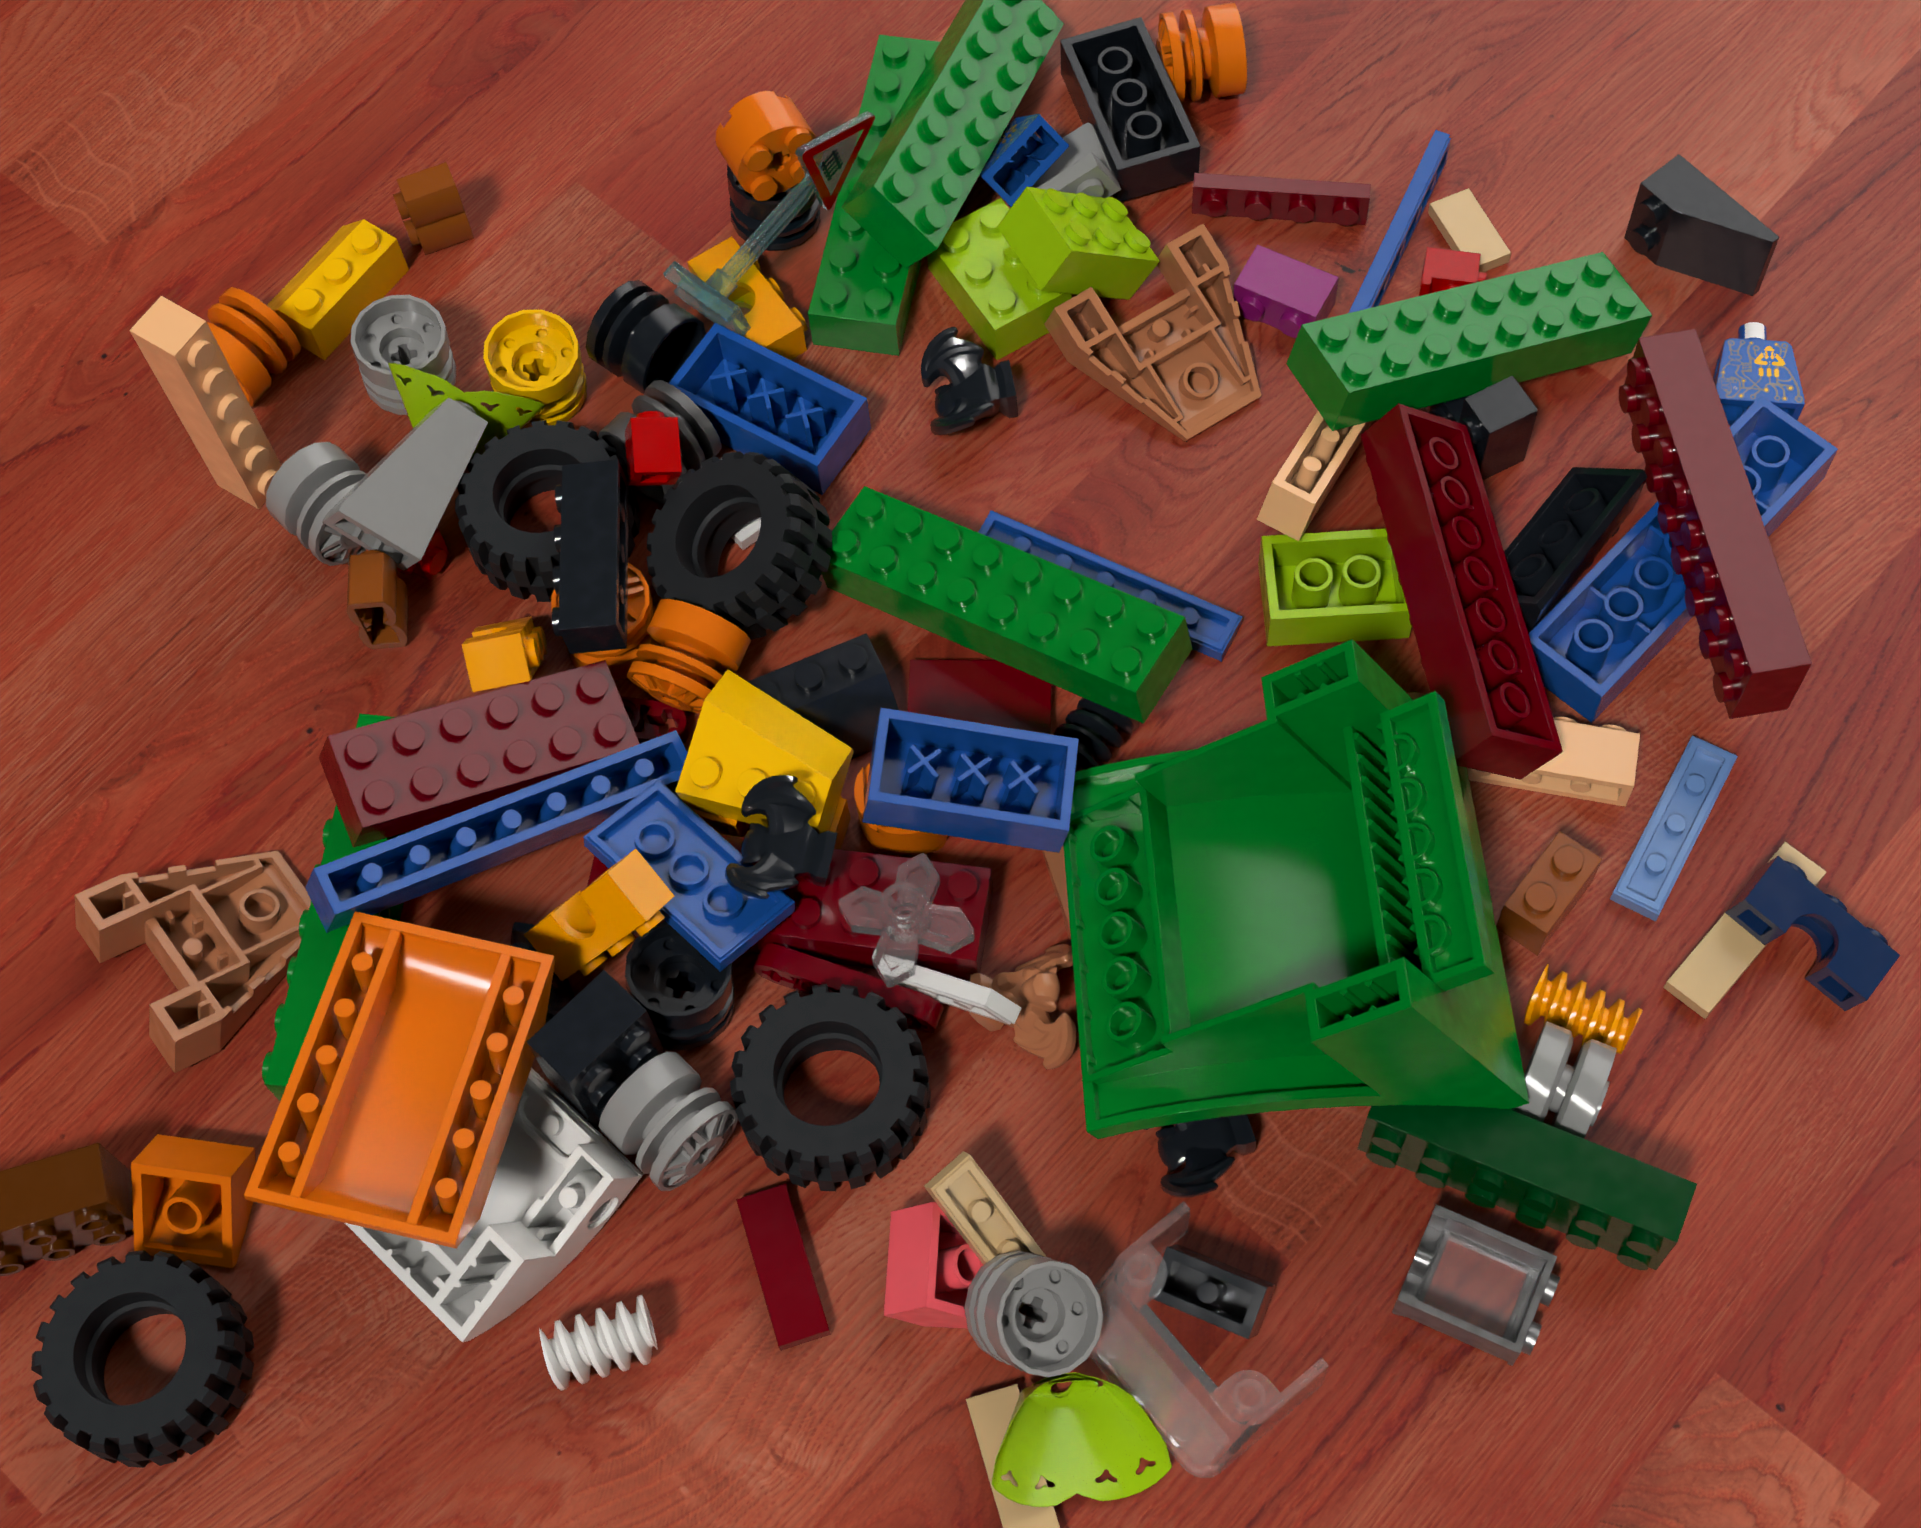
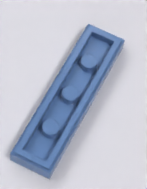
[1610,735,1738,921]

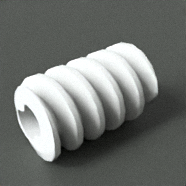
[539,1295,658,1391]

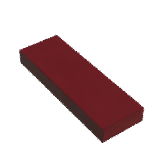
[736,1184,831,1351]

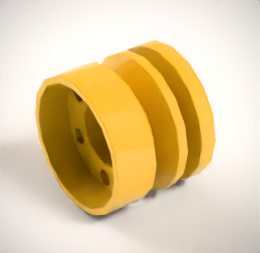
[483,310,587,428]

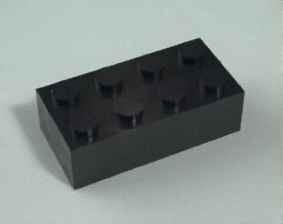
[1060,17,1201,202]

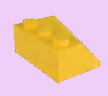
[675,669,854,834]

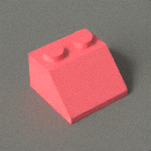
[884,1202,983,1329]

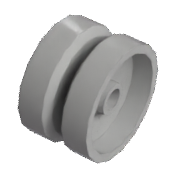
[1511,1021,1617,1139]

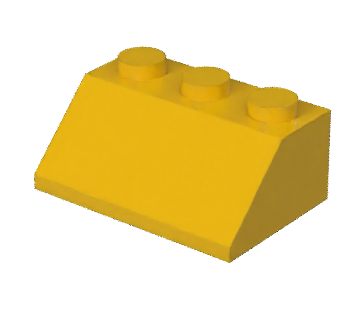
[267,219,409,360]

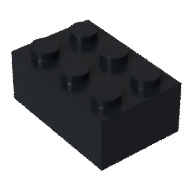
[526,970,665,1131]

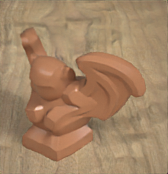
[969,944,1076,1069]

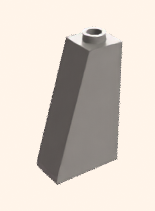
[322,398,488,571]

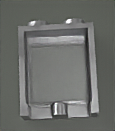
[1392,1204,1560,1366]

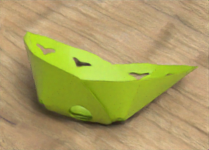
[388,363,545,458]
[991,1372,1172,1507]

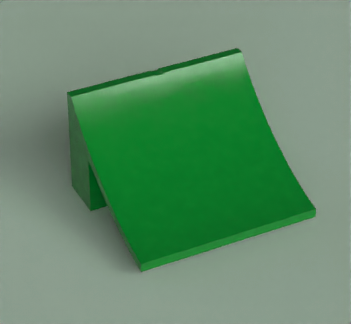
[1063,639,1529,1139]

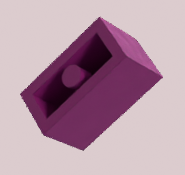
[1233,244,1339,338]

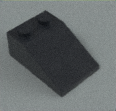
[1624,154,1779,296]

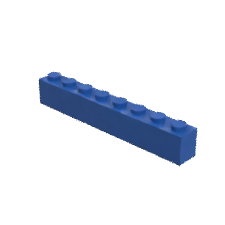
[305,730,688,933]

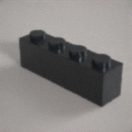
[552,459,629,654]

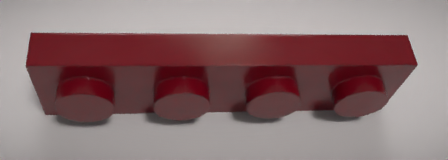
[1192,173,1371,226]

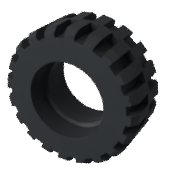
[455,420,640,602]
[647,451,832,640]
[730,984,931,1191]
[31,1250,254,1468]

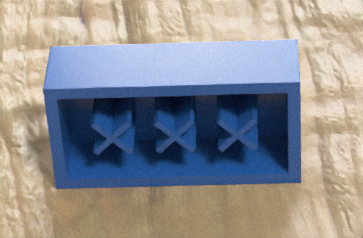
[669,323,871,495]
[862,708,1079,853]

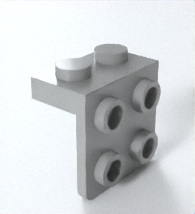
[1032,123,1121,198]

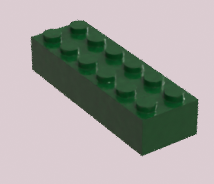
[1357,1105,1697,1270]

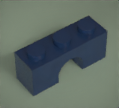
[1725,856,1900,1011]

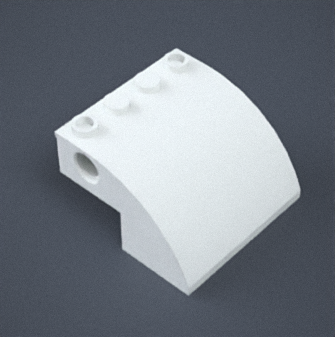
[345,1068,643,1342]

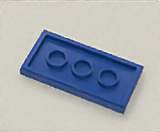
[583,780,795,972]

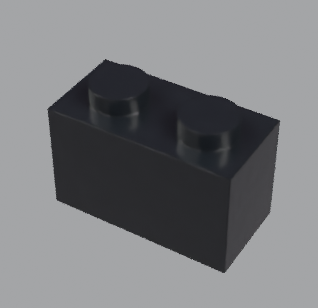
[1148,1244,1276,1339]

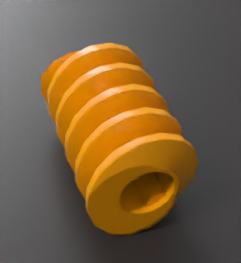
[1524,964,1643,1054]

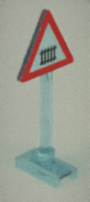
[663,111,875,336]

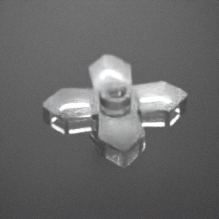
[838,853,975,988]

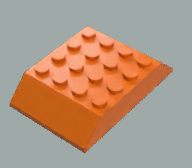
[243,911,555,1249]

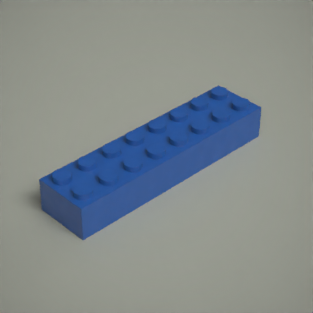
[1528,396,1838,723]

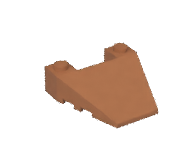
[1044,223,1261,442]
[75,851,311,1073]

